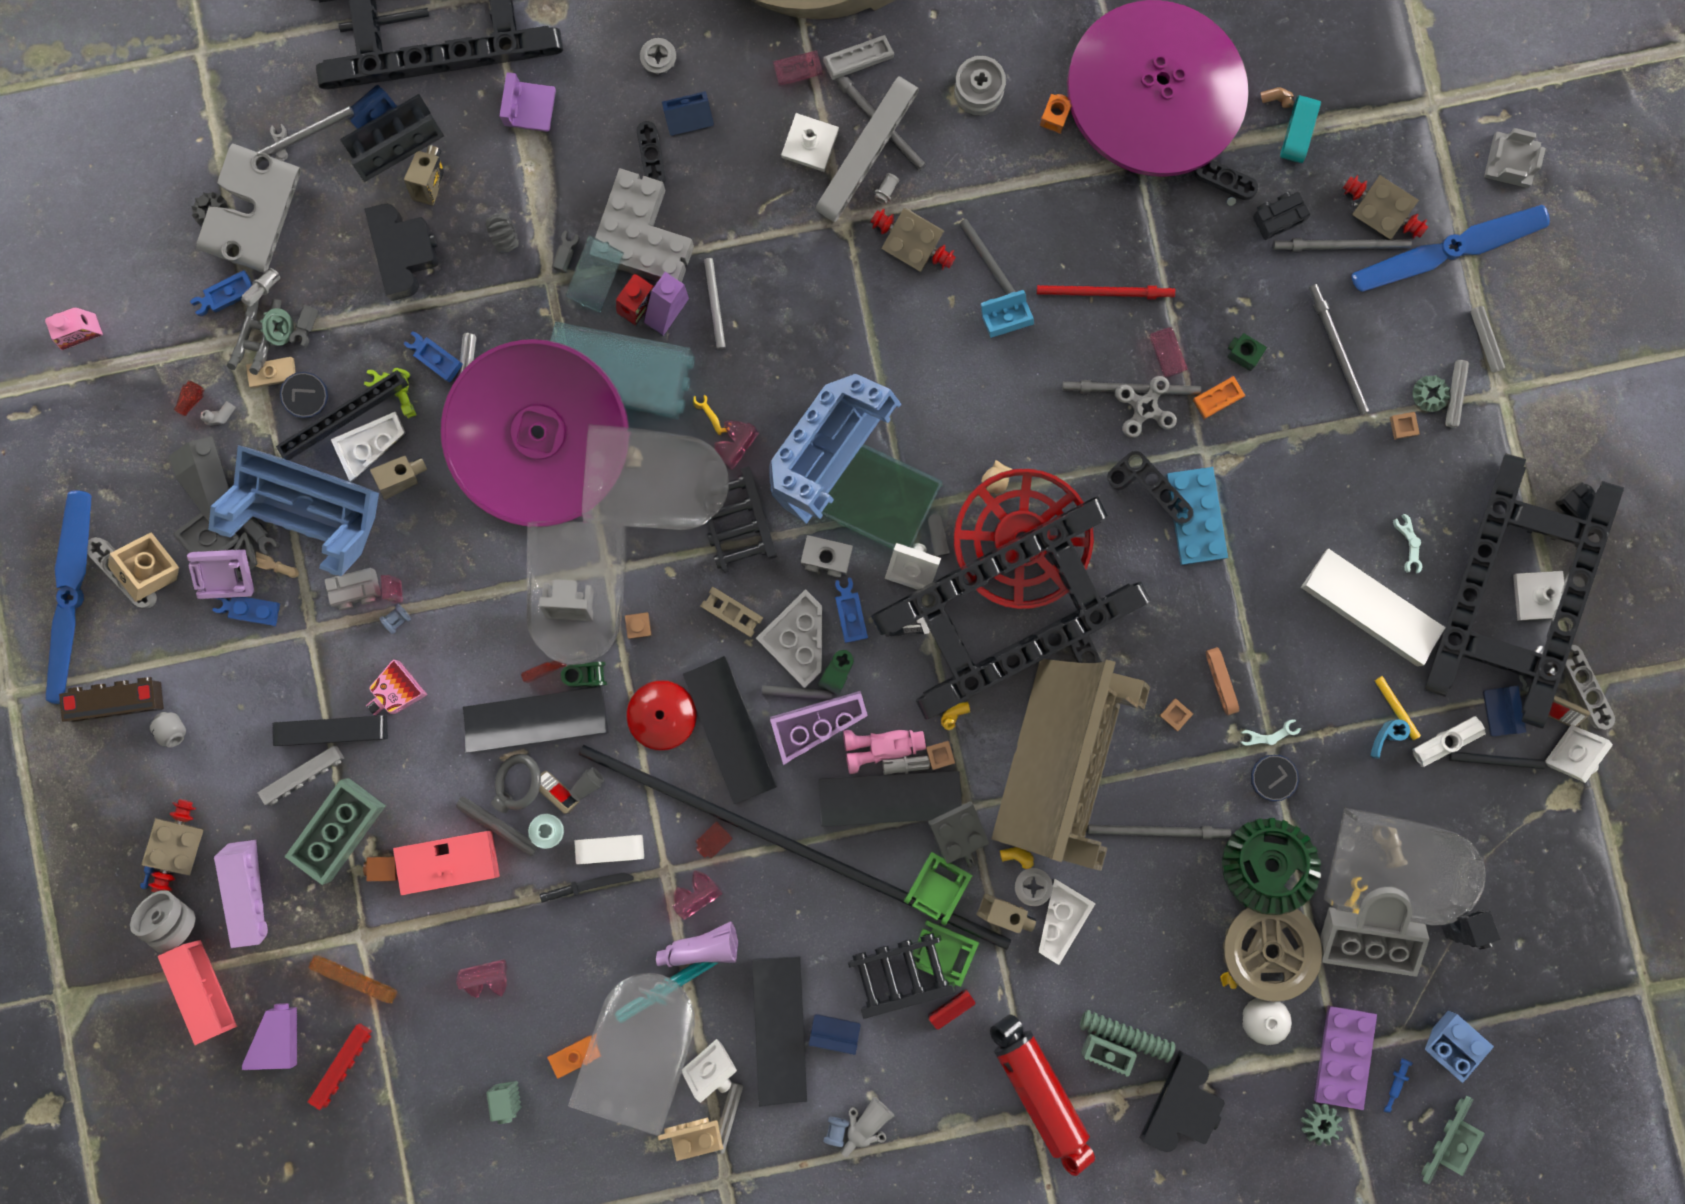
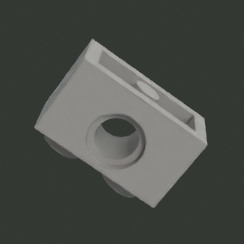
[801,535,853,578]

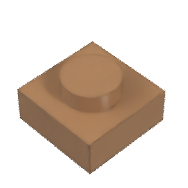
[1390,412,1420,440]
[625,612,652,639]
[1159,698,1193,732]
[926,741,955,770]

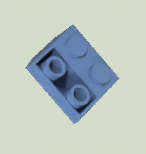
[1425,1011,1494,1083]

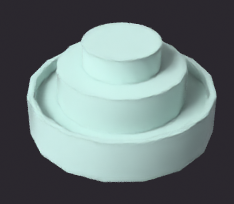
[528,814,564,849]

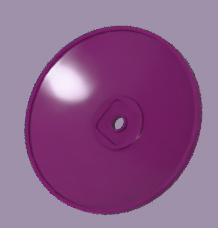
[1067,0,1248,177]
[441,339,629,527]

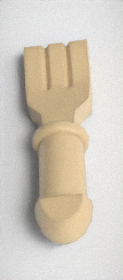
[255,552,299,578]

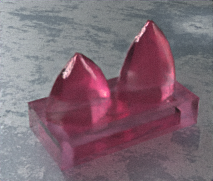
[714,421,759,470]
[672,870,723,920]
[456,959,507,998]

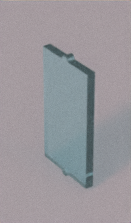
[566,236,624,313]

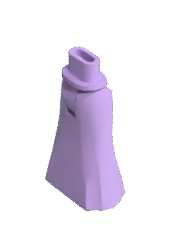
[656,922,738,967]

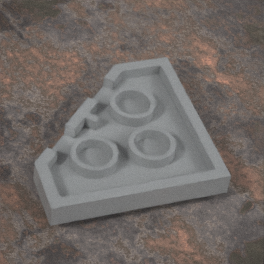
[756,589,822,688]

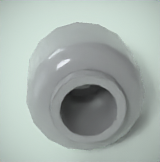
[150,712,186,747]

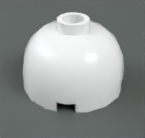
[1242,998,1292,1045]

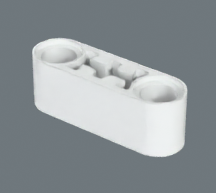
[574,835,644,864]

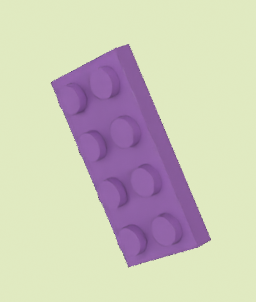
[1314,1005,1377,1110]

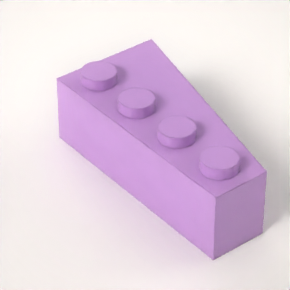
[770,691,868,765]
[214,840,268,948]

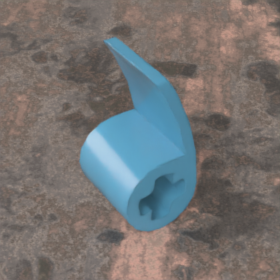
[1371,719,1410,759]

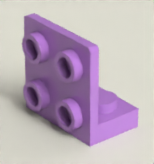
[499,72,556,132]

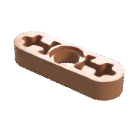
[1206,647,1239,715]

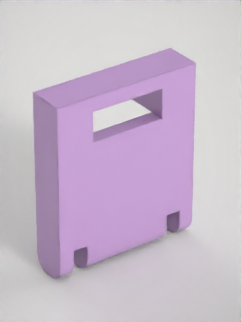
[187,550,254,599]

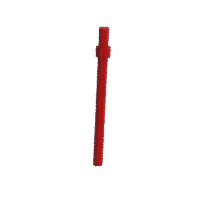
[1037,285,1175,299]

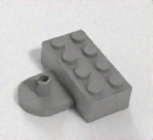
[1320,887,1429,977]

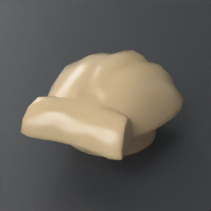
[982,460,1012,494]

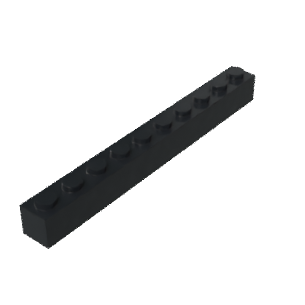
[276,370,409,460]

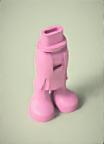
[843,730,926,774]

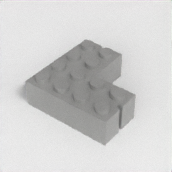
[590,168,694,283]

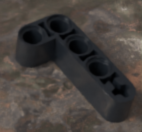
[1107,451,1194,526]

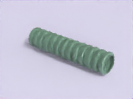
[1080,1009,1175,1063]

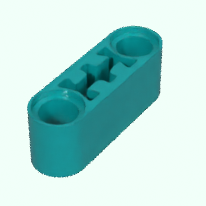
[1280,95,1321,164]

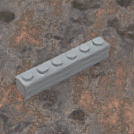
[257,746,344,806]

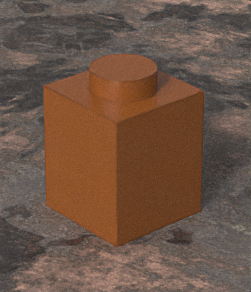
[363,856,398,881]

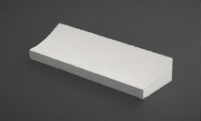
[1301,549,1445,667]

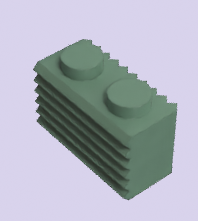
[1081,1033,1137,1077]
[486,1081,522,1124]

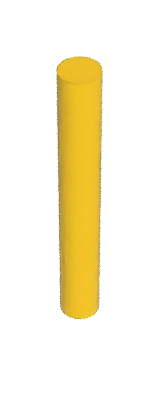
[1374,676,1421,740]

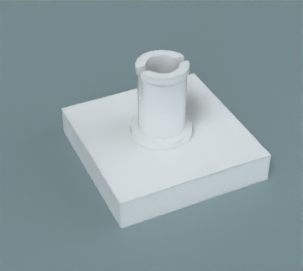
[781,113,839,172]
[885,543,941,590]
[1513,571,1564,621]
[1545,725,1613,783]
[681,1039,737,1103]

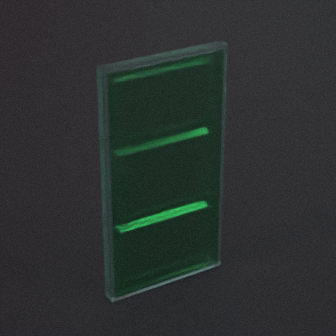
[770,444,943,549]

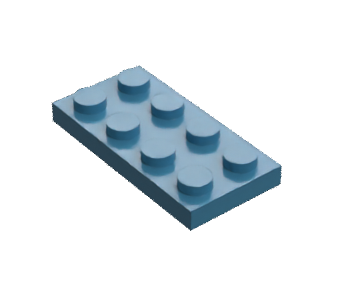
[1166,467,1228,565]

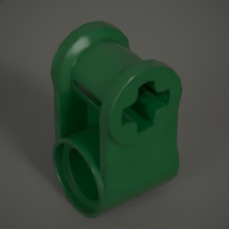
[818,650,854,696]
[561,662,607,687]

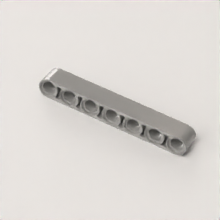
[815,76,919,222]

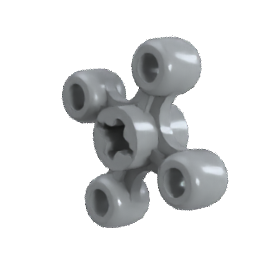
[1115,376,1177,438]

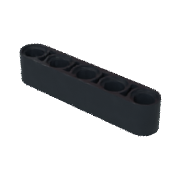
[272,715,388,746]

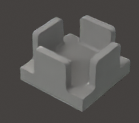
[1484,128,1545,188]
[539,580,594,621]

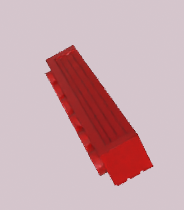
[308,1023,372,1110]

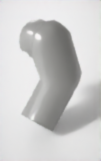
[200,401,236,426]

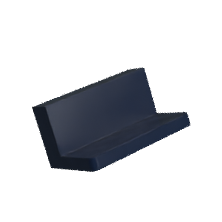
[348,85,397,129]
[662,91,714,136]
[1483,686,1526,736]
[809,1014,861,1055]

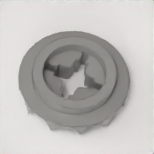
[640,38,677,75]
[1015,868,1053,906]

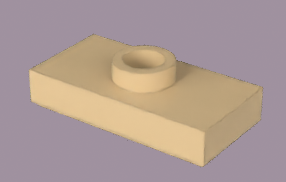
[246,357,296,388]

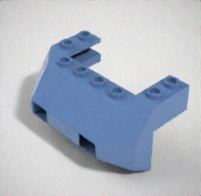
[769,374,901,524]
[208,445,379,576]

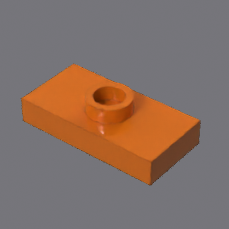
[1193,376,1245,419]
[547,1035,601,1079]

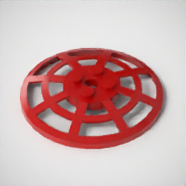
[954,469,1094,609]

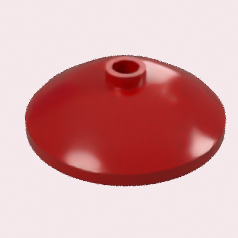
[627,680,697,750]

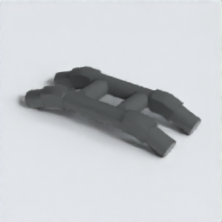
[227,299,282,375]

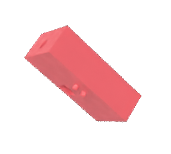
[393,830,500,895]
[158,940,237,1045]

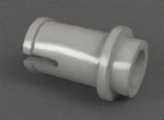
[874,173,899,204]

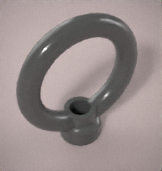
[491,754,541,813]

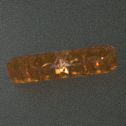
[308,955,398,1003]

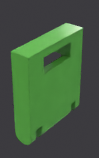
[904,852,973,925]
[913,920,979,987]

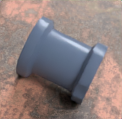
[379,604,411,634]
[823,1117,849,1147]

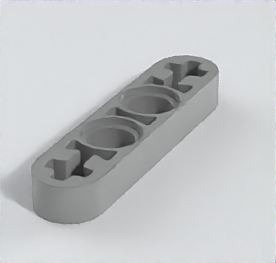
[87,537,157,609]
[1564,645,1615,730]

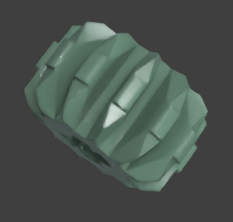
[1301,1103,1343,1146]

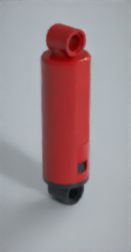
[990,1014,1095,1176]

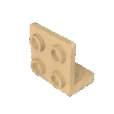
[658,1117,724,1161]

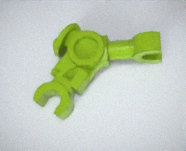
[364,368,417,419]

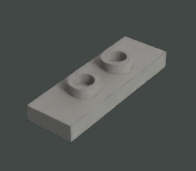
[823,35,894,80]

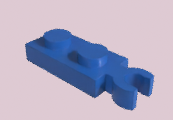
[190,270,252,316]
[404,331,463,382]
[835,578,868,643]
[212,597,280,626]

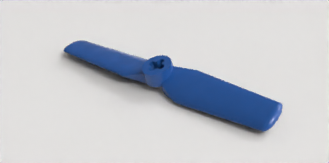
[1351,205,1550,292]
[45,490,92,704]

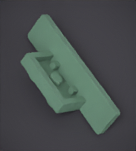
[1421,1096,1485,1184]

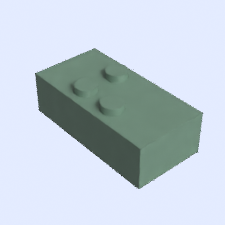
[285,778,386,885]

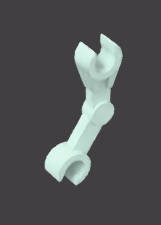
[1393,514,1422,574]
[1240,720,1301,746]

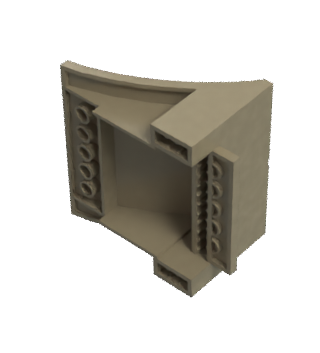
[991,659,1150,871]

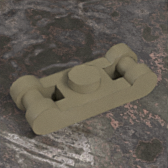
[700,587,763,638]

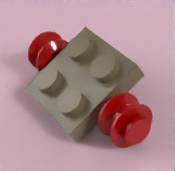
[1343,175,1428,239]
[871,208,956,272]
[141,799,203,892]

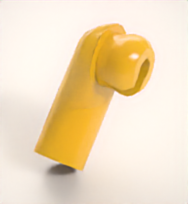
[941,701,970,730]
[999,847,1034,869]

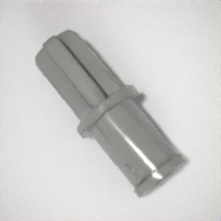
[241,268,280,306]
[882,756,930,775]

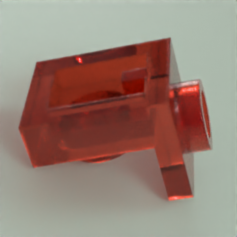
[695,821,733,859]

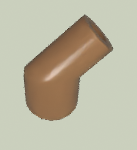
[1261,87,1294,108]

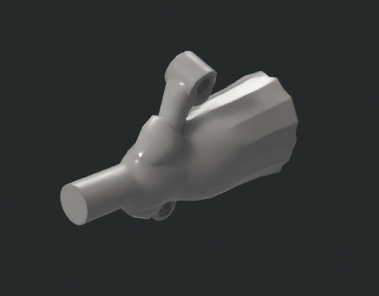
[840,1097,895,1158]

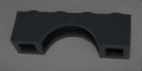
[1436,904,1501,950]

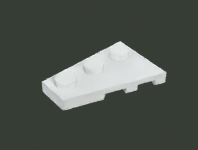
[331,412,406,482]
[1039,879,1095,965]

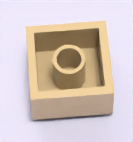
[108,532,179,602]

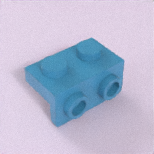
[980,290,1034,338]

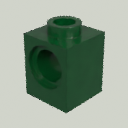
[1227,333,1267,371]

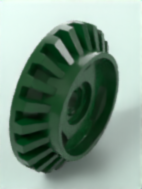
[1222,818,1321,915]

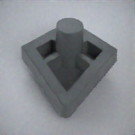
[233,532,258,579]

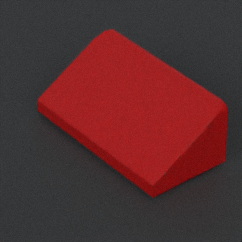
[928,989,976,1030]

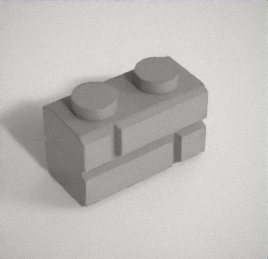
[325,568,381,611]

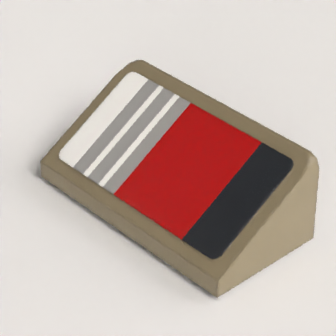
[1548,696,1591,727]
[539,771,580,814]

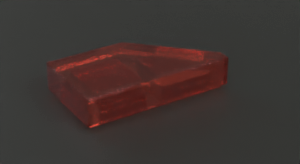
[521,658,567,683]

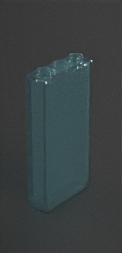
[551,322,695,419]

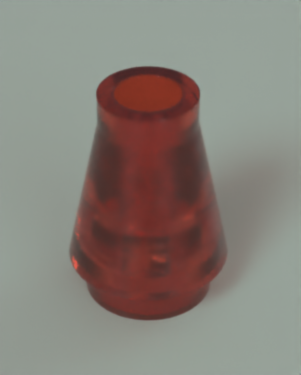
[174,380,205,416]

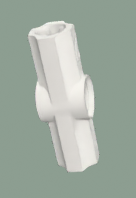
[1412,716,1486,767]

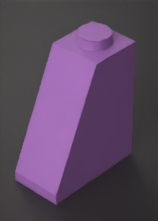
[644,272,689,336]
[242,1003,297,1070]

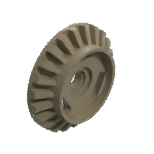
[1223,908,1322,1001]

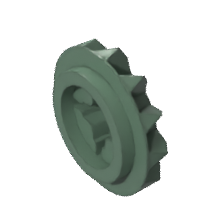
[260,308,294,345]
[1412,375,1450,412]

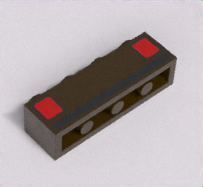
[59,677,164,722]

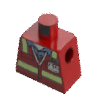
[616,274,655,326]

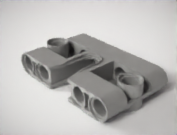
[196,143,301,273]

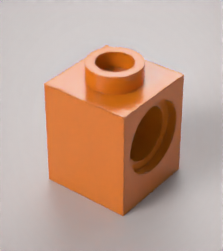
[1040,94,1071,134]

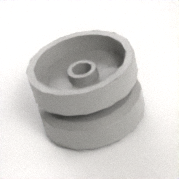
[954,56,1006,115]
[130,890,195,953]

